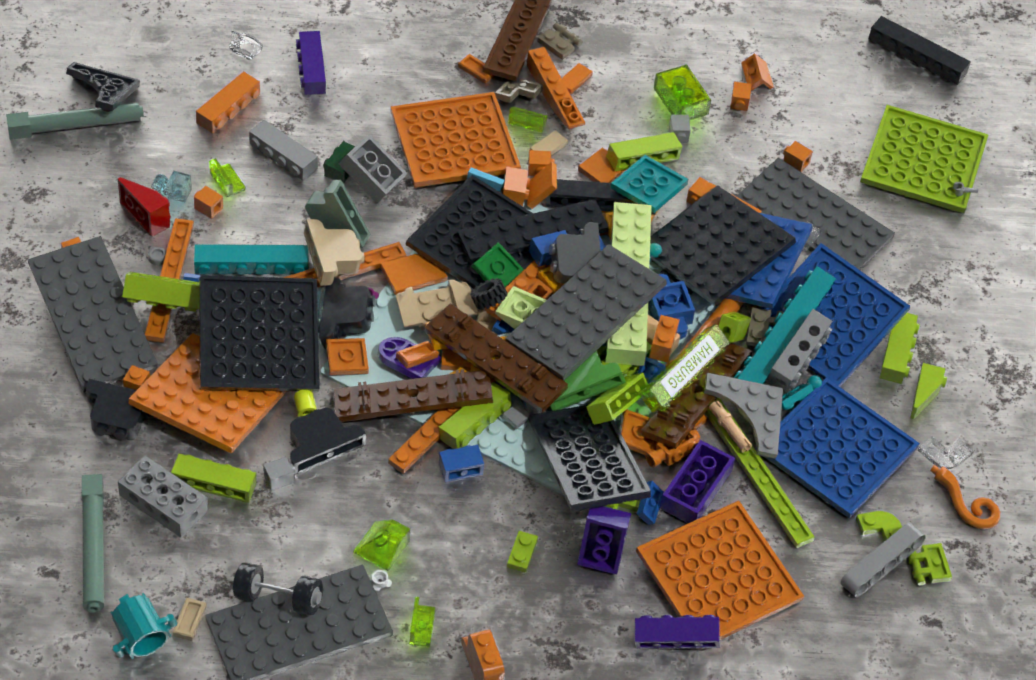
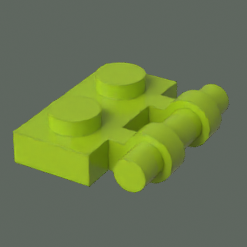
[908,543,952,586]

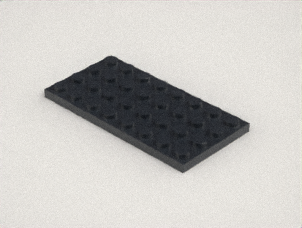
[529,404,651,512]

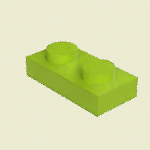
[507,531,538,573]

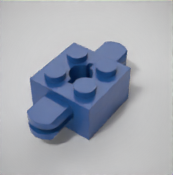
[648,274,695,340]

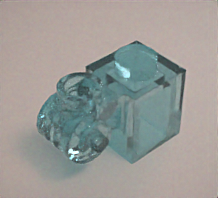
[151,170,192,203]

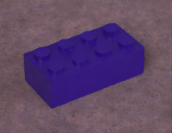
[660,440,735,523]

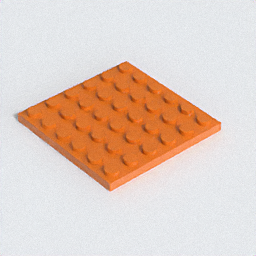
[390,92,521,187]
[128,333,287,454]
[636,500,805,650]

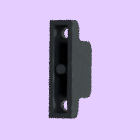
[319,277,376,349]
[86,379,158,440]
[290,407,366,475]

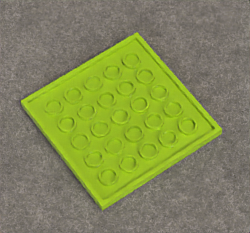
[860,105,989,213]

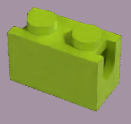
[715,311,751,344]

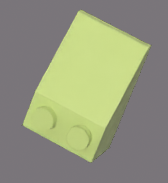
[495,286,547,329]

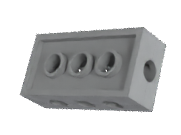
[767,309,833,393]
[118,456,208,537]

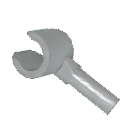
[953,182,978,196]

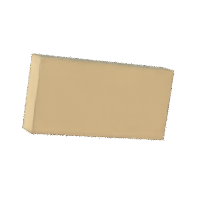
[530,130,568,156]
[172,598,207,641]

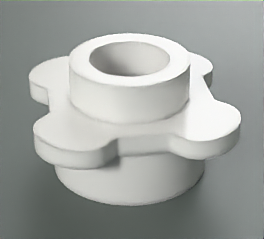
[369,570,392,592]

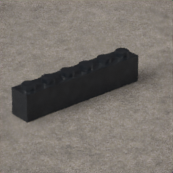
[868,16,971,85]
[546,179,656,215]

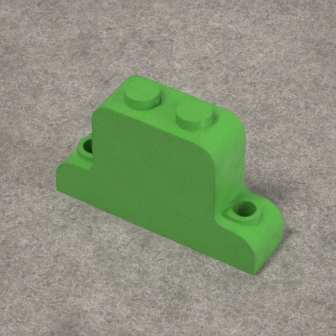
[550,351,626,411]

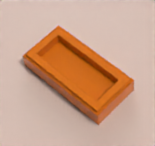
[458,54,495,84]
[562,63,593,94]
[396,341,439,369]

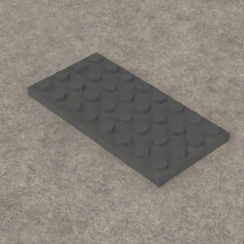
[736,158,895,270]
[28,236,158,392]
[506,244,667,381]
[205,564,393,680]

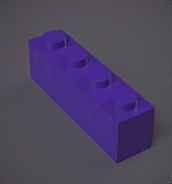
[296,31,326,95]
[635,615,720,649]

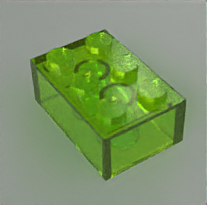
[654,64,711,120]

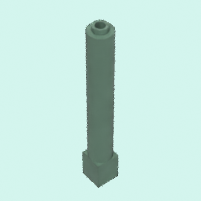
[6,103,144,140]
[82,474,104,613]

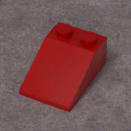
[118,177,171,237]

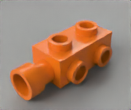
[645,429,700,468]

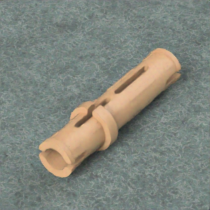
[709,401,752,453]

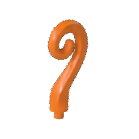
[930,465,1001,530]

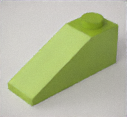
[910,363,947,419]

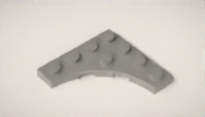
[704,373,783,459]

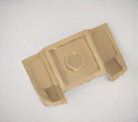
[396,280,478,330]

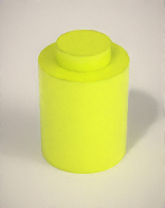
[294,390,317,417]

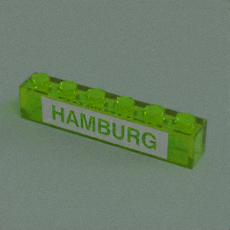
[639,324,730,413]

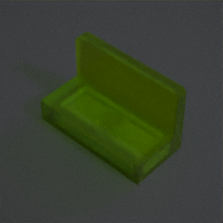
[508,107,548,133]
[209,158,246,198]
[409,597,436,647]

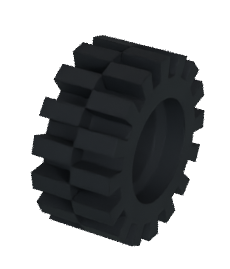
[470,278,508,310]

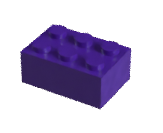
[577,506,631,575]

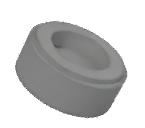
[148,247,166,265]

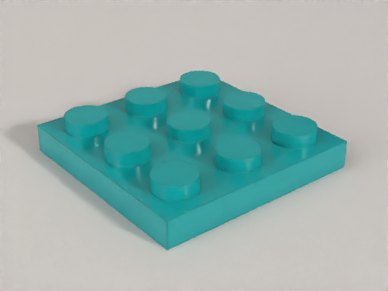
[611,155,688,213]

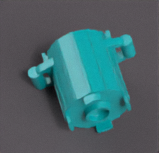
[110,593,178,659]

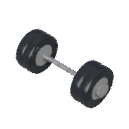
[233,562,323,615]

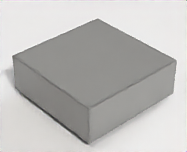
[503,403,530,430]

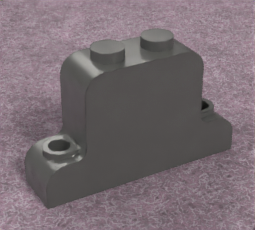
[549,222,600,284]

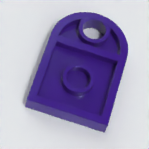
[378,337,441,379]

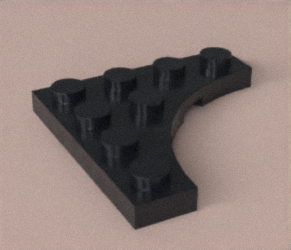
[66,62,140,112]

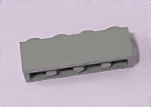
[249,120,318,180]

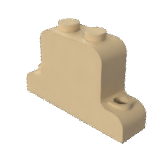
[303,219,364,286]

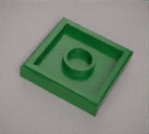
[471,242,524,287]

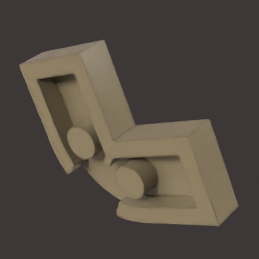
[495,79,543,103]

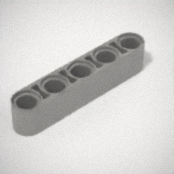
[840,523,926,597]

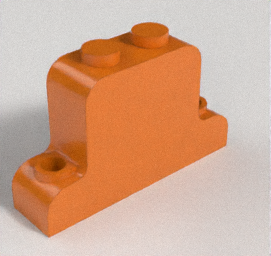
[461,629,505,680]

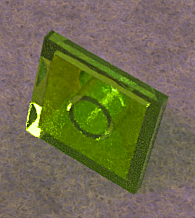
[353,519,410,571]

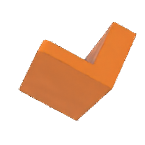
[741,53,774,91]

